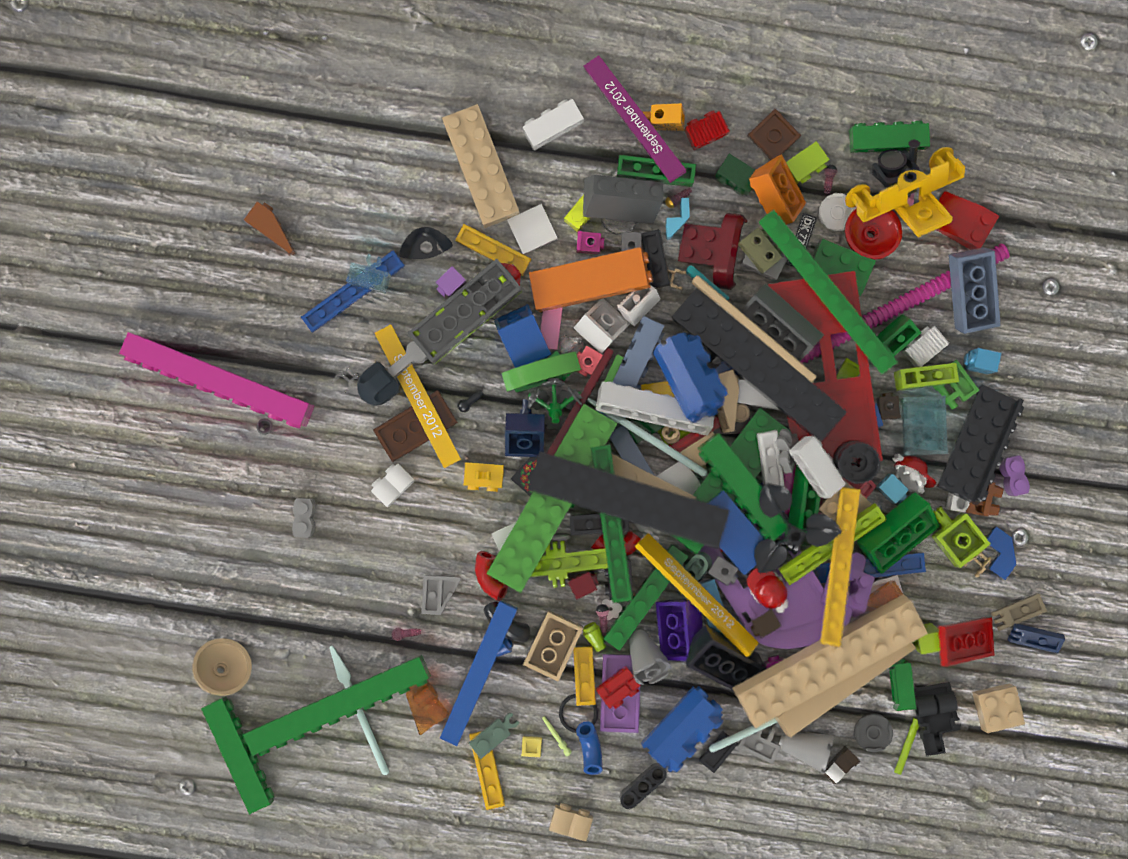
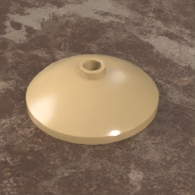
[192,638,252,696]

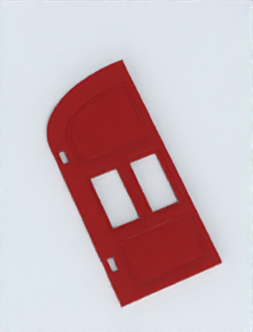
[768,271,883,462]

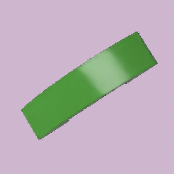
[502,351,581,392]

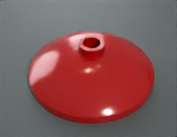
[845,208,902,260]

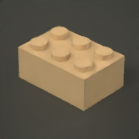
[523,610,583,681]

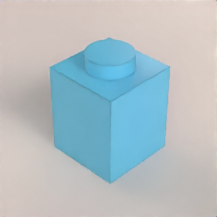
[876,474,909,504]

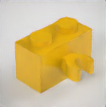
[463,462,504,492]

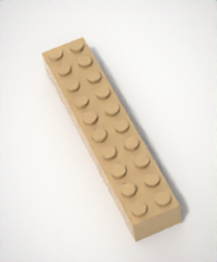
[733,594,928,729]

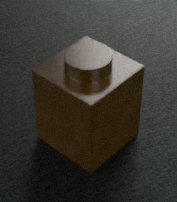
[750,609,782,639]

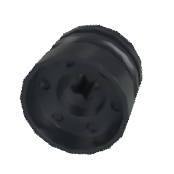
[833,440,880,484]

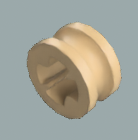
[662,426,680,444]

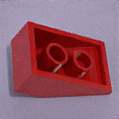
[936,191,999,250]

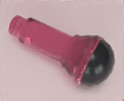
[824,164,837,194]
[596,604,609,633]

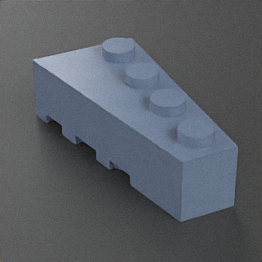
[613,316,665,390]

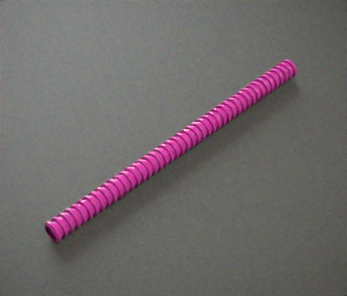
[800,243,1010,364]

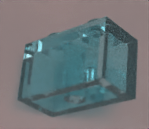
[346,254,391,294]

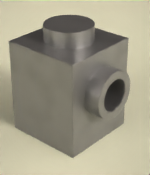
[621,232,641,251]
[708,556,739,586]

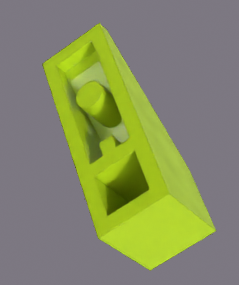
[893,363,959,391]

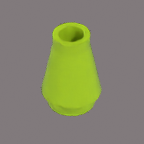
[583,622,606,652]

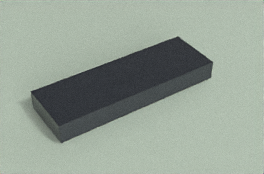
[641,229,671,289]

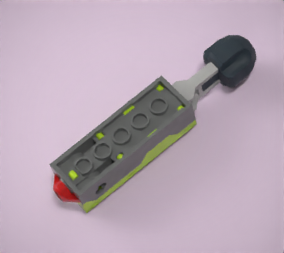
[357,259,522,406]

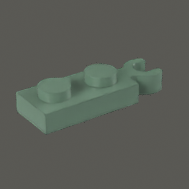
[468,712,519,759]

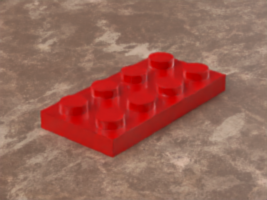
[938,617,995,666]

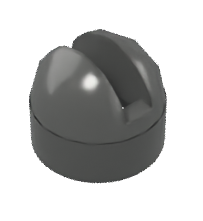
[256,419,272,435]

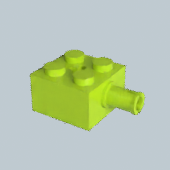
[931,506,990,568]

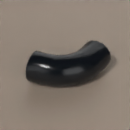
[484,601,530,643]

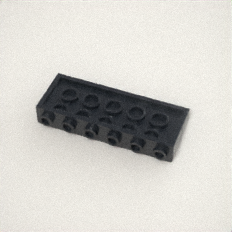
[937,384,1024,505]

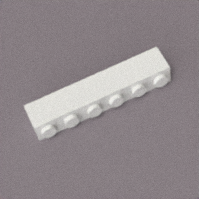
[595,382,714,436]

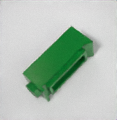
[889,658,916,711]

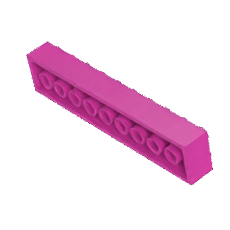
[119,332,315,429]

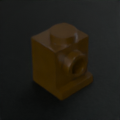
[876,392,901,420]

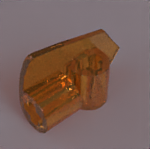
[406,679,450,735]

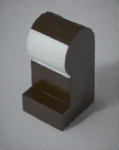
[823,746,861,784]

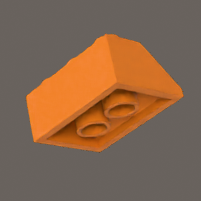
[749,154,806,224]

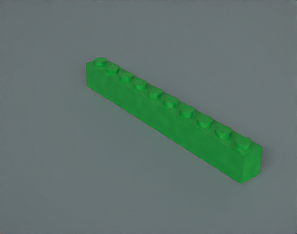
[759,209,897,374]
[243,655,431,756]

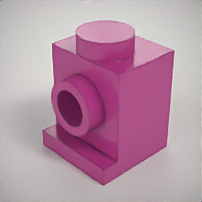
[576,231,604,254]

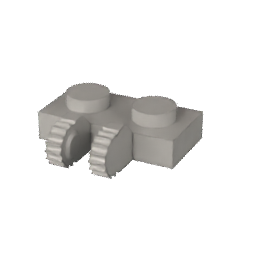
[776,429,799,473]
[737,725,781,764]

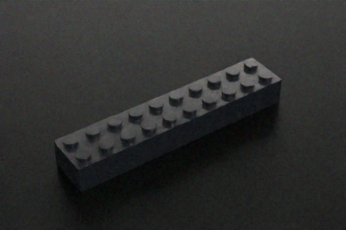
[672,288,847,443]
[528,452,730,549]

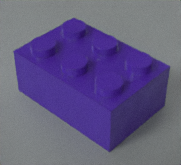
[656,599,703,661]

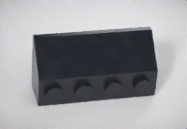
[685,624,766,691]

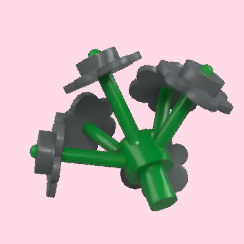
[527,378,582,431]

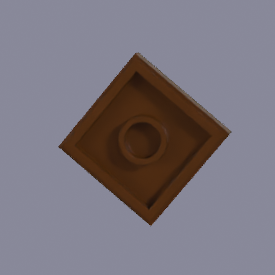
[747,108,802,160]

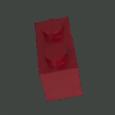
[568,571,599,600]

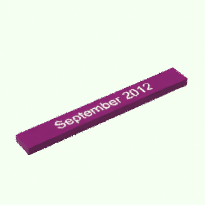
[584,55,686,183]

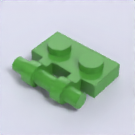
[932,360,979,410]

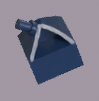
[505,399,545,457]

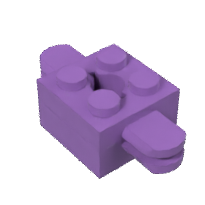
[820,553,874,626]

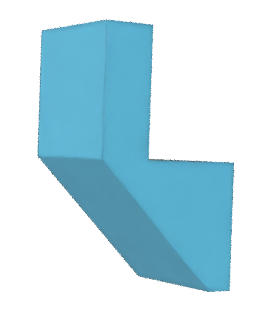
[665,198,690,240]

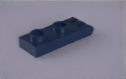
[1007,624,1065,653]

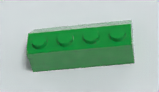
[856,492,940,575]

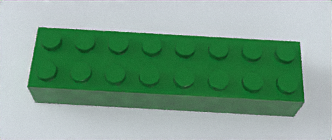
[669,408,791,555]

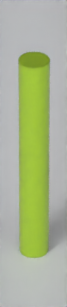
[894,718,919,775]

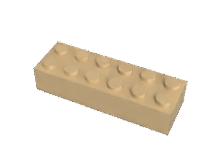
[442,104,520,229]

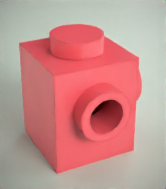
[577,346,603,377]

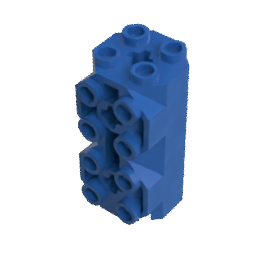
[653,332,728,423]
[641,686,723,772]

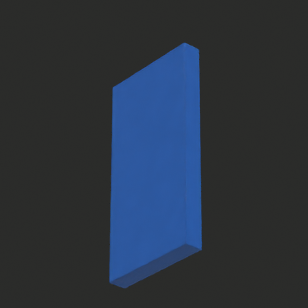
[708,490,765,575]

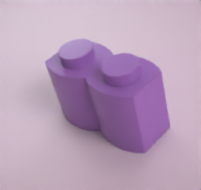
[999,455,1029,496]

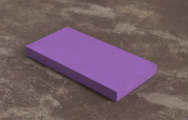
[600,653,640,733]

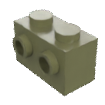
[738,228,783,274]

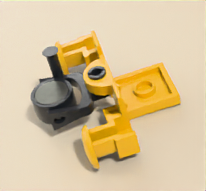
[845,139,965,237]

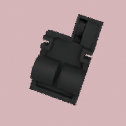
[914,682,961,756]

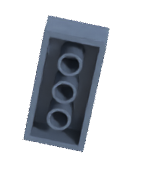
[948,247,1001,334]

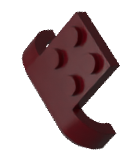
[678,213,748,290]

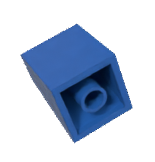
[494,304,551,368]

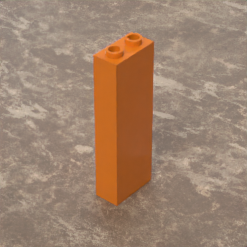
[529,247,653,312]

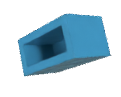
[963,348,1002,375]

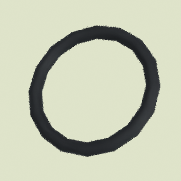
[559,694,598,733]

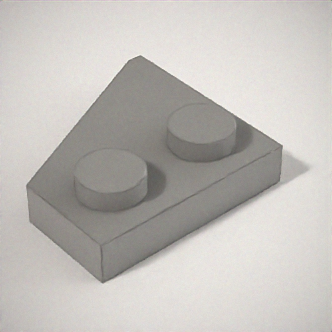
[421,575,461,615]

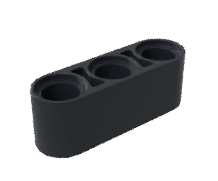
[619,763,667,809]

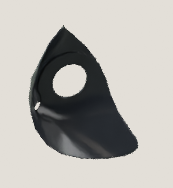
[399,227,453,259]

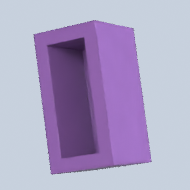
[436,266,467,299]

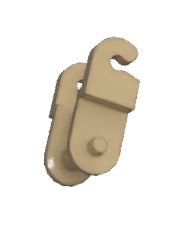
[668,269,686,290]
[964,552,992,578]

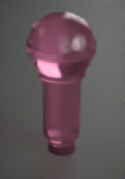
[391,628,421,641]

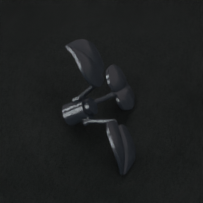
[754,483,842,573]

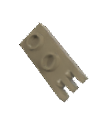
[991,593,1047,631]

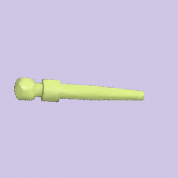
[542,716,572,756]

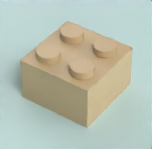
[972,683,1025,733]

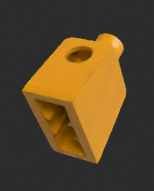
[642,103,685,131]

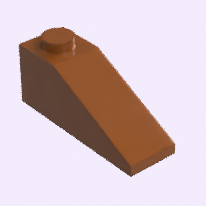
[244,202,295,256]

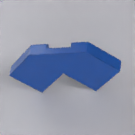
[986,526,1017,580]

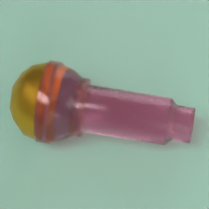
[665,188,692,208]

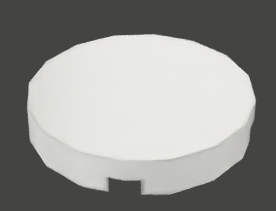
[818,193,857,232]

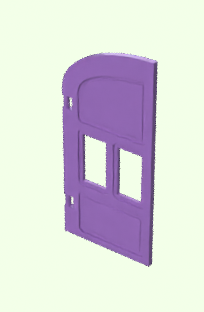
[698,504,847,649]

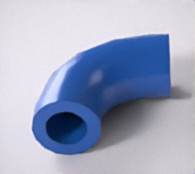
[576,721,603,775]

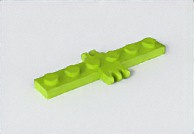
[778,503,886,586]
[530,540,608,588]

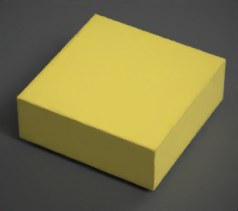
[521,736,542,758]

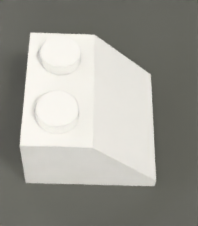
[574,298,630,354]

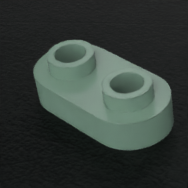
[684,552,712,582]

